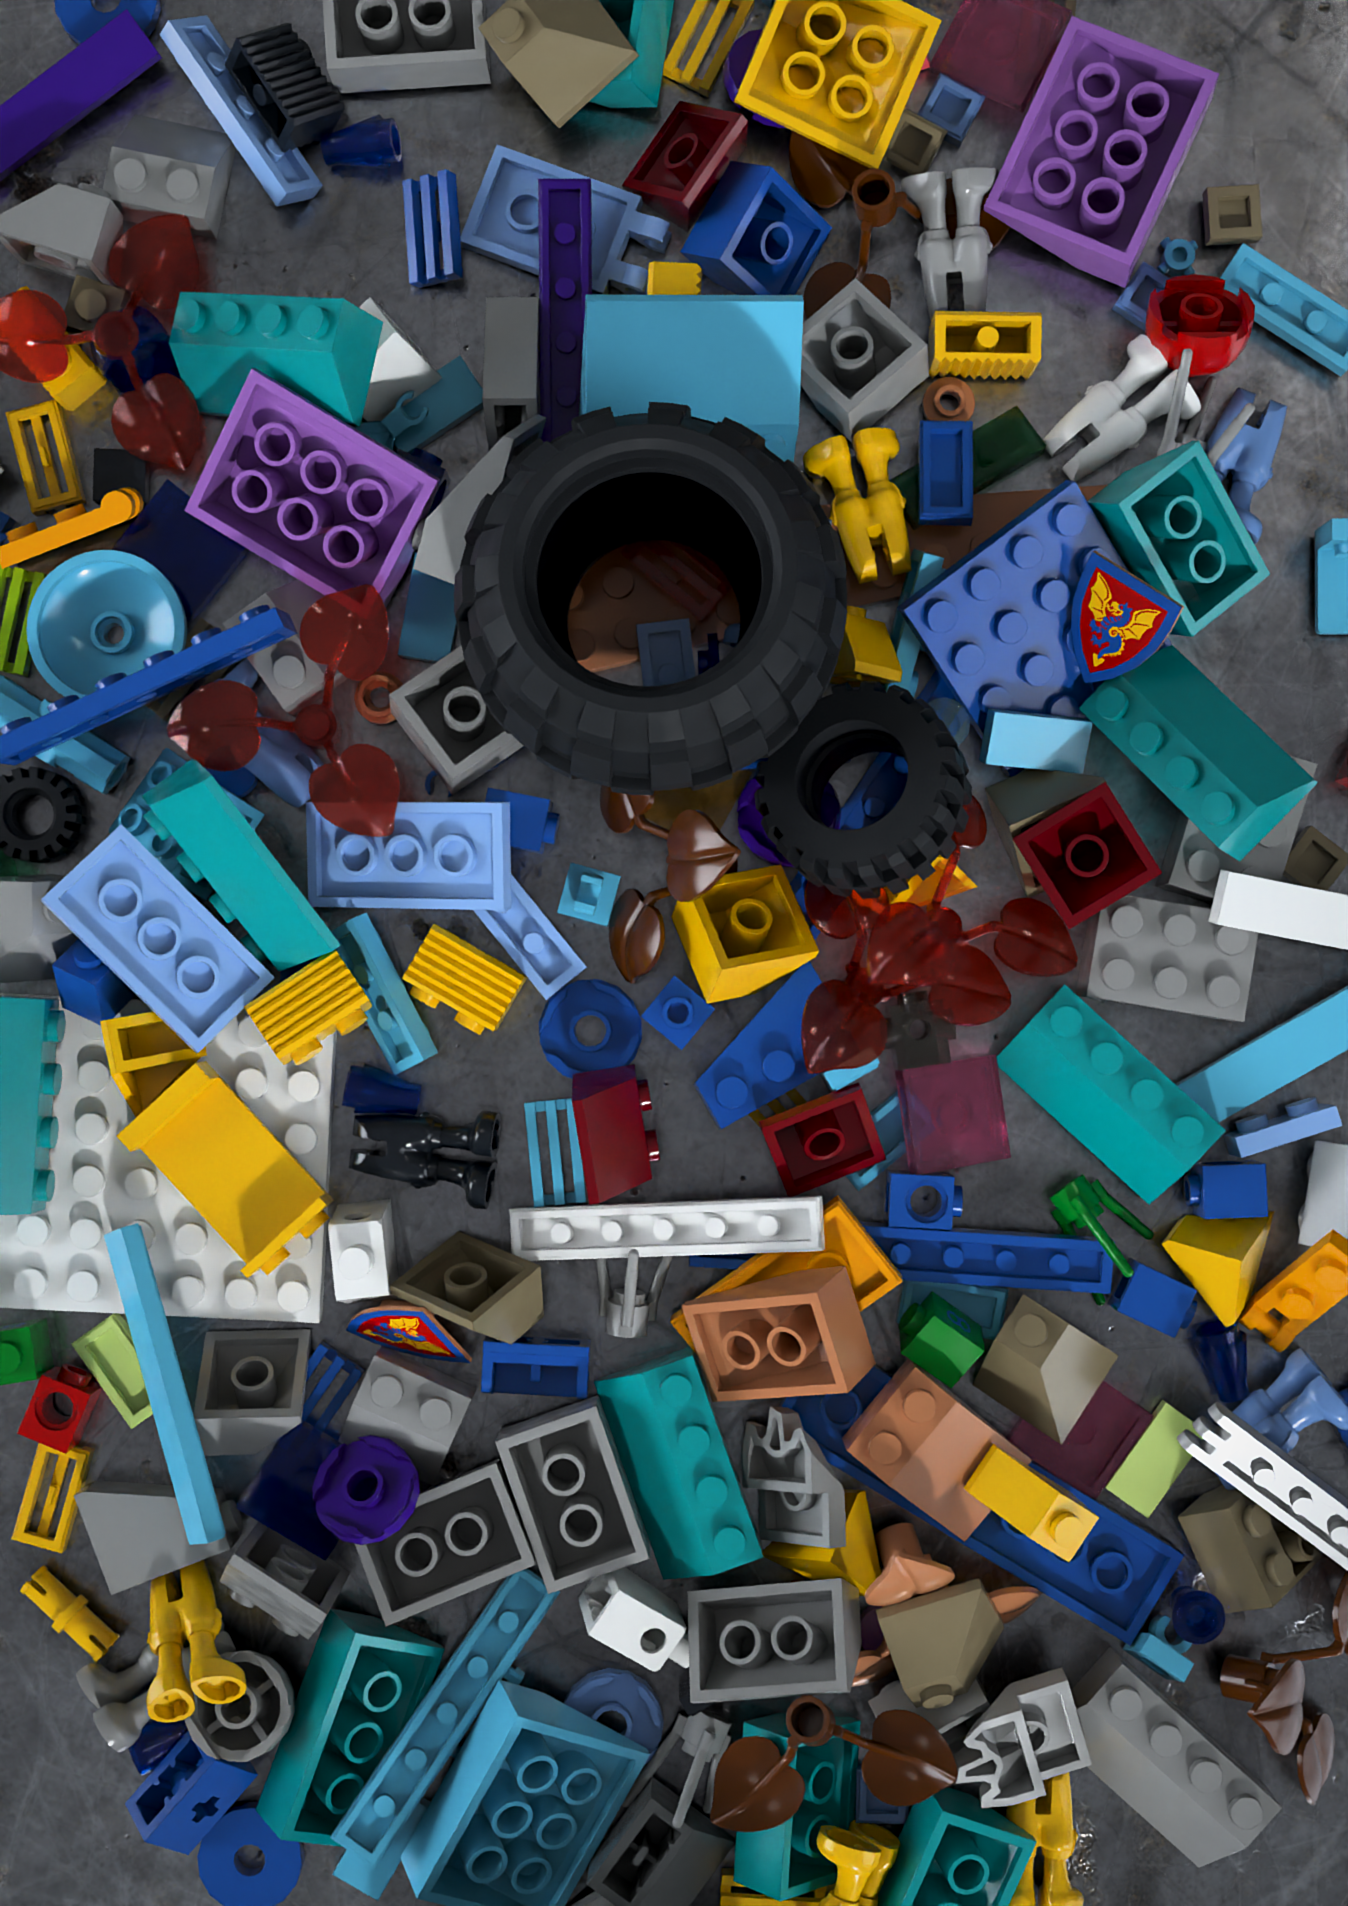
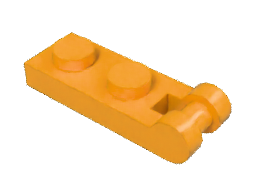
[0,487,144,569]
[1237,1229,1348,1353]

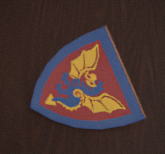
[1071,551,1184,683]
[345,1299,472,1363]

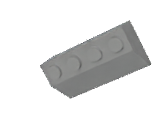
[1071,1646,1282,1868]

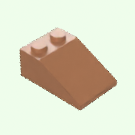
[681,1266,876,1402]
[842,1359,1032,1542]

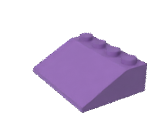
[984,16,1219,288]
[184,368,440,620]

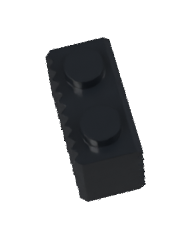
[224,23,345,153]

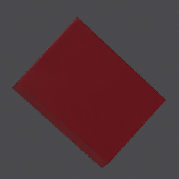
[622,101,748,233]
[1013,782,1162,930]
[759,1082,887,1197]

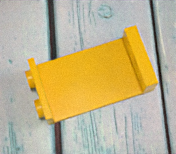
[117,1061,334,1278]

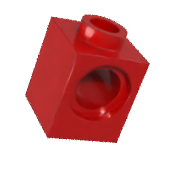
[17,1364,103,1454]

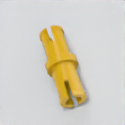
[20,1565,121,1663]

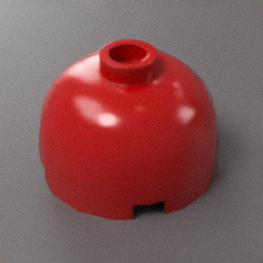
[1145,274,1255,377]

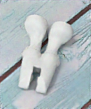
[1040,334,1201,482]

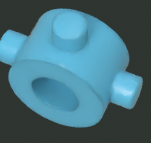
[1157,237,1198,276]

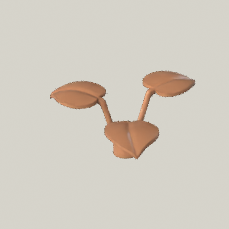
[852,1523,1042,1687]

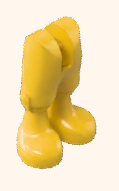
[803,427,912,584]
[146,1560,246,1723]
[1005,1772,1084,1906]
[816,1820,900,1906]

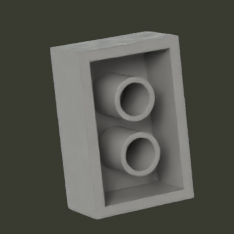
[322,0,491,94]
[389,646,524,795]
[1155,755,1318,904]
[1076,895,1258,1022]
[495,1395,650,1594]
[355,1458,537,1626]

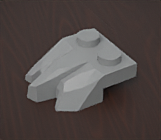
[742,1406,846,1548]
[954,1667,1092,1808]

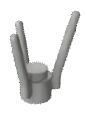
[1156,349,1255,468]
[595,1249,673,1338]
[622,1709,732,1828]

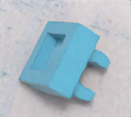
[557,863,621,927]
[1123,1614,1194,1682]

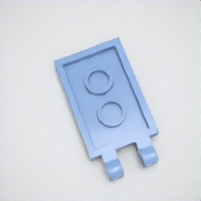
[460,144,672,295]

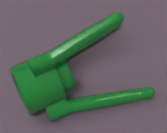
[1049,1174,1154,1306]

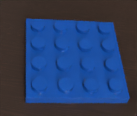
[897,479,1172,777]

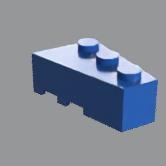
[693,961,860,1130]

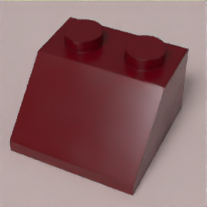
[572,1064,660,1205]

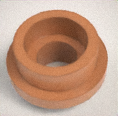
[922,377,975,421]
[354,671,403,724]

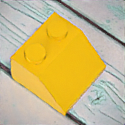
[671,864,819,1004]

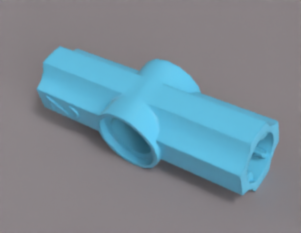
[0,675,131,795]

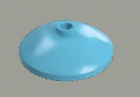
[26,550,187,699]

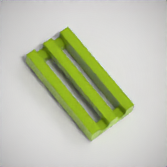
[0,565,47,677]

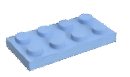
[306,801,511,910]
[41,824,275,1054]

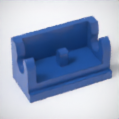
[481,1335,591,1399]

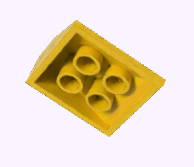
[734,0,942,169]

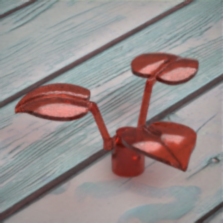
[0,214,200,470]
[167,584,400,837]
[867,795,1078,987]
[801,881,1012,1074]

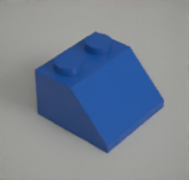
[680,161,832,295]

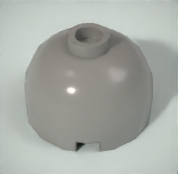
[184,1650,295,1762]

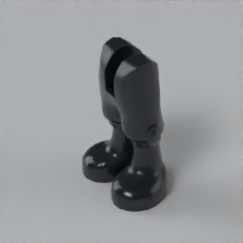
[349,1111,501,1210]

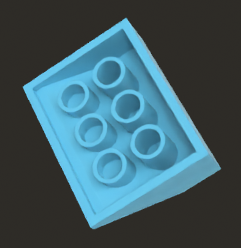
[579,294,804,463]
[400,1679,650,1906]

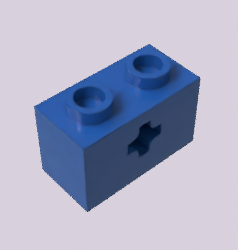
[125,1731,258,1855]

